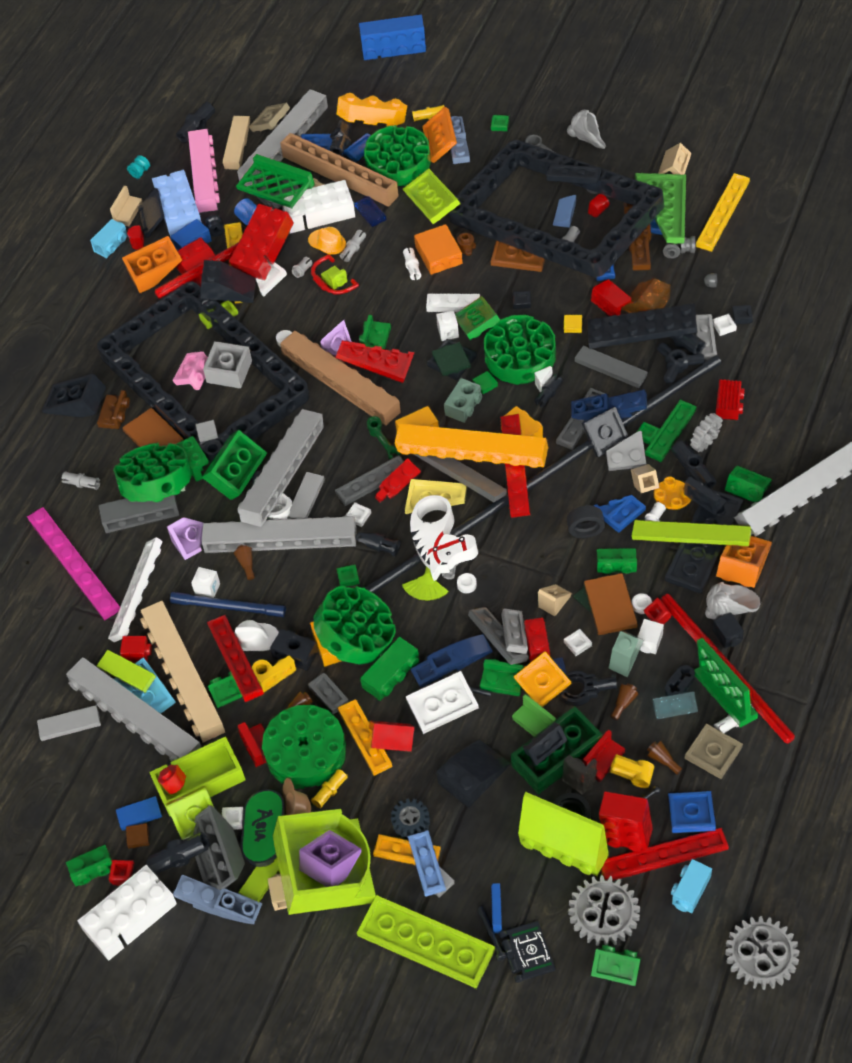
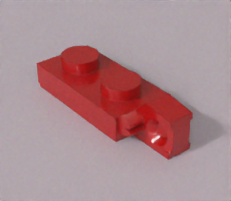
[375,458,421,503]

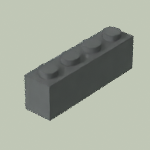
[99,495,180,533]

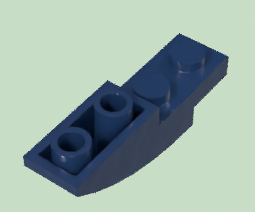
[571,390,647,420]
[411,634,493,688]

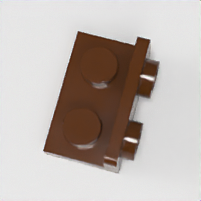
[97,390,130,429]

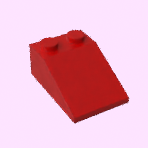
[176,237,215,287]

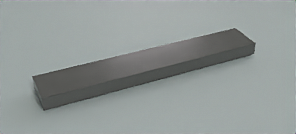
[413,454,507,502]

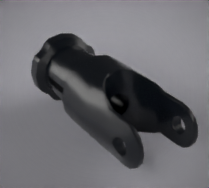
[356,532,401,557]

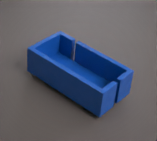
[359,15,426,60]

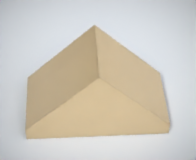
[538,584,572,616]

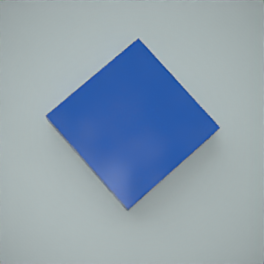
[668,791,716,833]

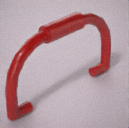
[311,254,359,295]

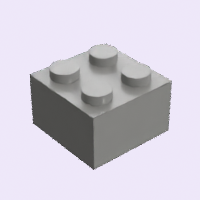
[203,342,252,388]

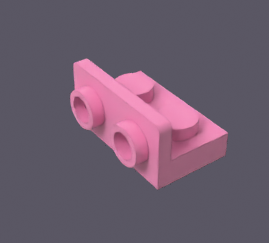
[173,352,208,390]

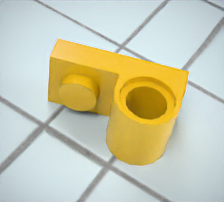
[252,655,296,692]

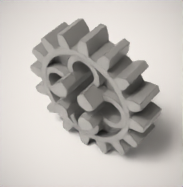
[690,413,723,452]

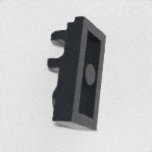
[523,722,567,766]

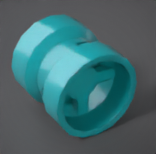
[127,155,150,179]

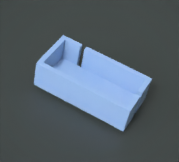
[152,170,201,236]

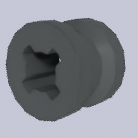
[680,236,695,253]

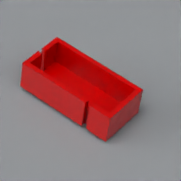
[229,204,294,281]

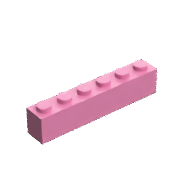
[188,129,220,213]

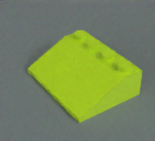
[518,792,609,876]

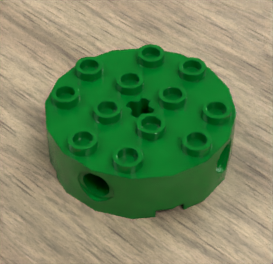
[364,125,431,186]
[484,315,556,385]
[113,443,192,502]
[313,586,396,664]
[262,705,346,789]

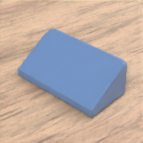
[553,195,576,228]

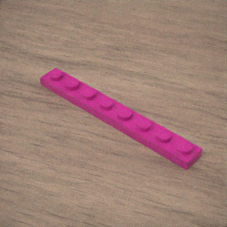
[27,507,120,620]

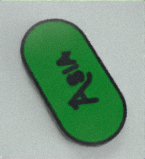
[241,789,286,867]

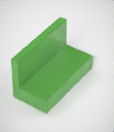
[512,694,556,736]

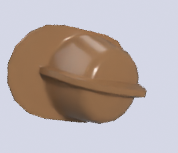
[283,778,311,815]

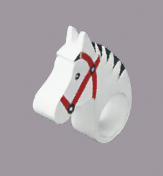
[410,495,478,581]

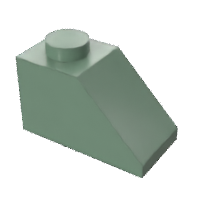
[609,631,644,677]

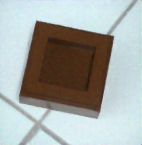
[126,823,149,849]

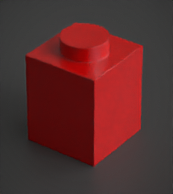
[120,636,152,663]

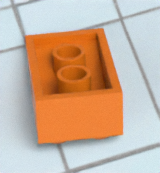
[122,236,182,293]
[716,536,772,588]

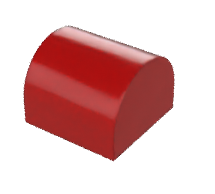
[588,194,610,217]
[127,225,144,250]
[643,598,672,624]
[109,860,134,886]

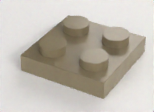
[249,103,290,132]
[685,724,743,779]

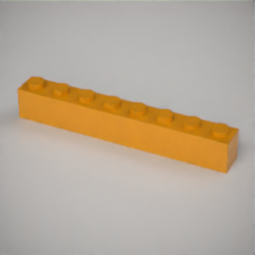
[395,424,548,468]

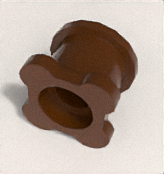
[457,233,476,256]

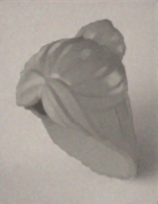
[567,109,606,149]
[705,582,761,619]

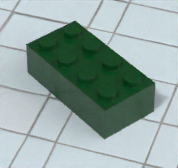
[511,706,602,795]

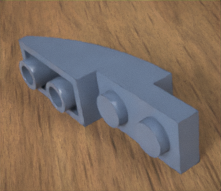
[450,116,470,164]
[173,875,262,924]

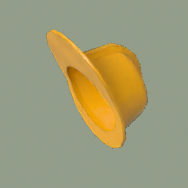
[308,227,346,254]

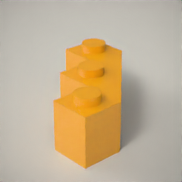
[336,93,407,126]

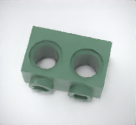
[444,378,482,423]

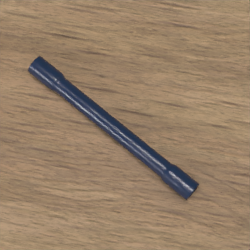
[170,592,286,617]

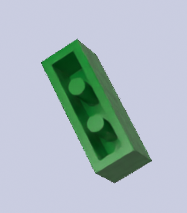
[360,637,419,701]

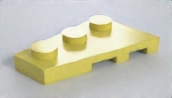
[405,479,467,514]

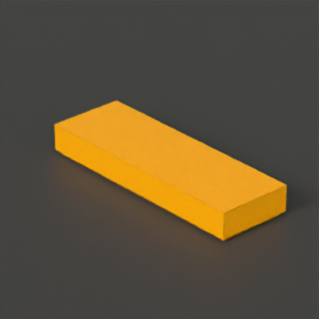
[373,834,441,865]

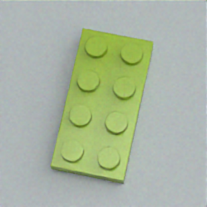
[403,169,460,224]

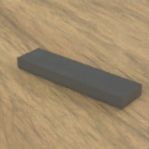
[575,345,648,388]
[556,388,605,450]
[335,455,404,506]
[468,607,528,665]

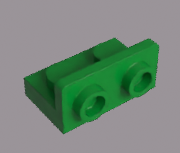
[359,315,391,350]
[177,436,209,482]
[725,466,772,502]
[597,548,637,574]
[480,659,524,696]
[207,672,242,709]
[66,845,112,887]
[591,945,641,986]

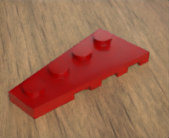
[336,340,414,383]

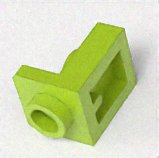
[321,266,347,290]

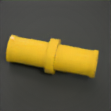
[412,105,444,122]
[311,769,348,809]

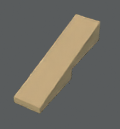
[223,116,250,170]

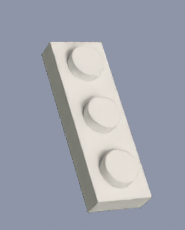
[426,294,480,312]

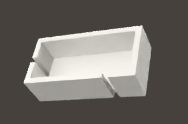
[282,180,355,233]
[78,865,177,961]

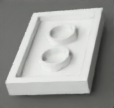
[406,671,479,734]

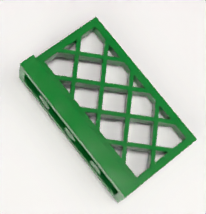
[236,154,315,209]
[694,638,758,728]

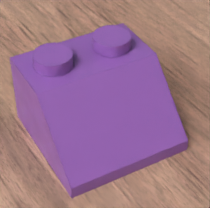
[299,830,361,887]

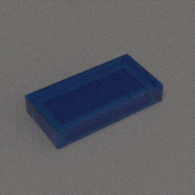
[354,196,386,227]

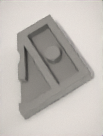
[606,431,646,471]

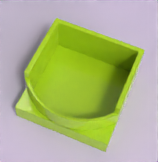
[273,809,376,915]

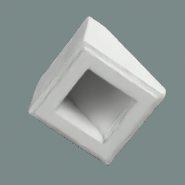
[535,366,552,392]

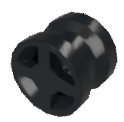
[206,215,224,237]

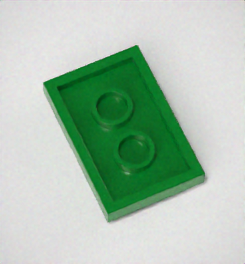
[455,296,500,340]

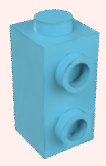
[90,219,128,258]
[671,859,712,913]

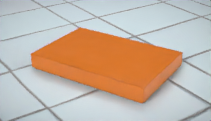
[422,106,457,163]

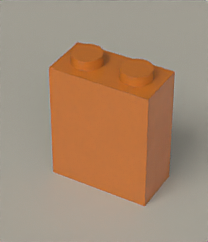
[414,224,463,275]

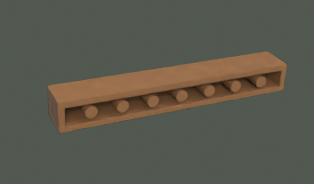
[280,133,398,207]
[280,331,401,426]

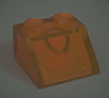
[621,278,670,313]

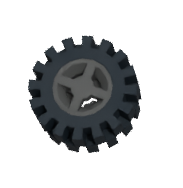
[391,799,430,839]

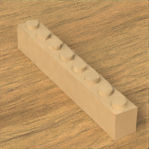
[140,601,225,742]

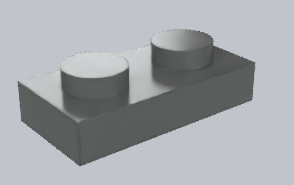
[308,673,349,714]

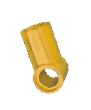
[610,754,654,788]

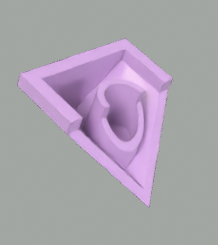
[321,320,352,357]
[167,517,204,560]

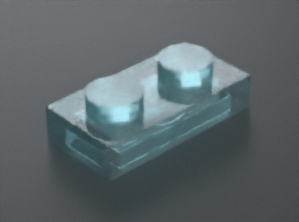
[653,692,698,719]

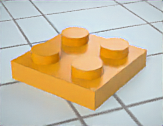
[514,652,572,707]

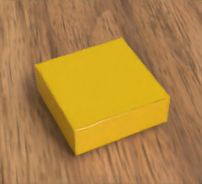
[564,315,582,333]

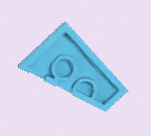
[114,657,176,714]

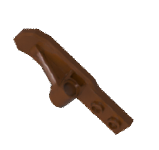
[623,203,651,270]

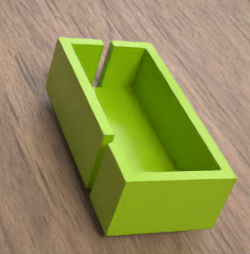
[149,736,245,816]

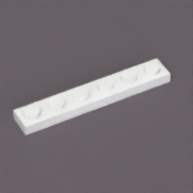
[108,537,162,642]

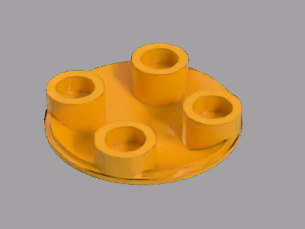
[654,477,691,510]

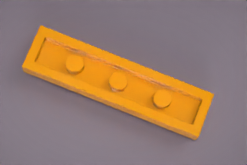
[338,699,392,776]

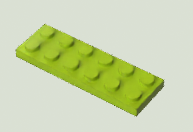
[357,895,495,989]

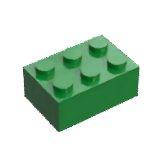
[202,430,267,500]

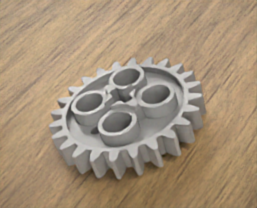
[568,875,640,946]
[725,916,800,990]

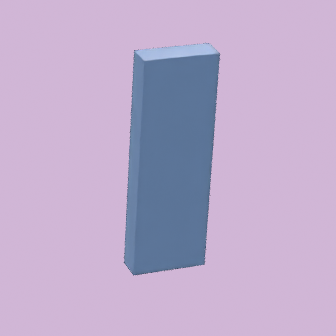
[408,830,446,897]

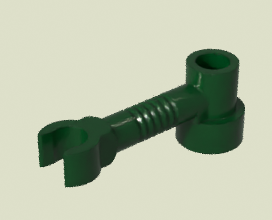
[367,416,400,460]

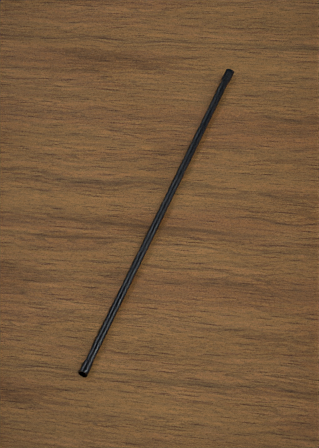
[365,355,721,593]

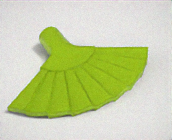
[402,566,449,601]

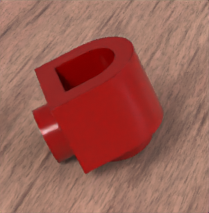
[158,765,186,794]

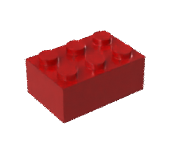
[599,792,653,852]

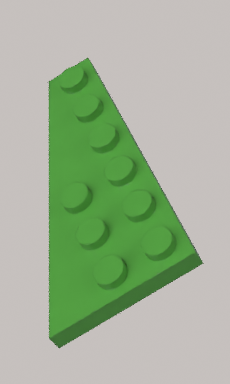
[635,173,686,244]

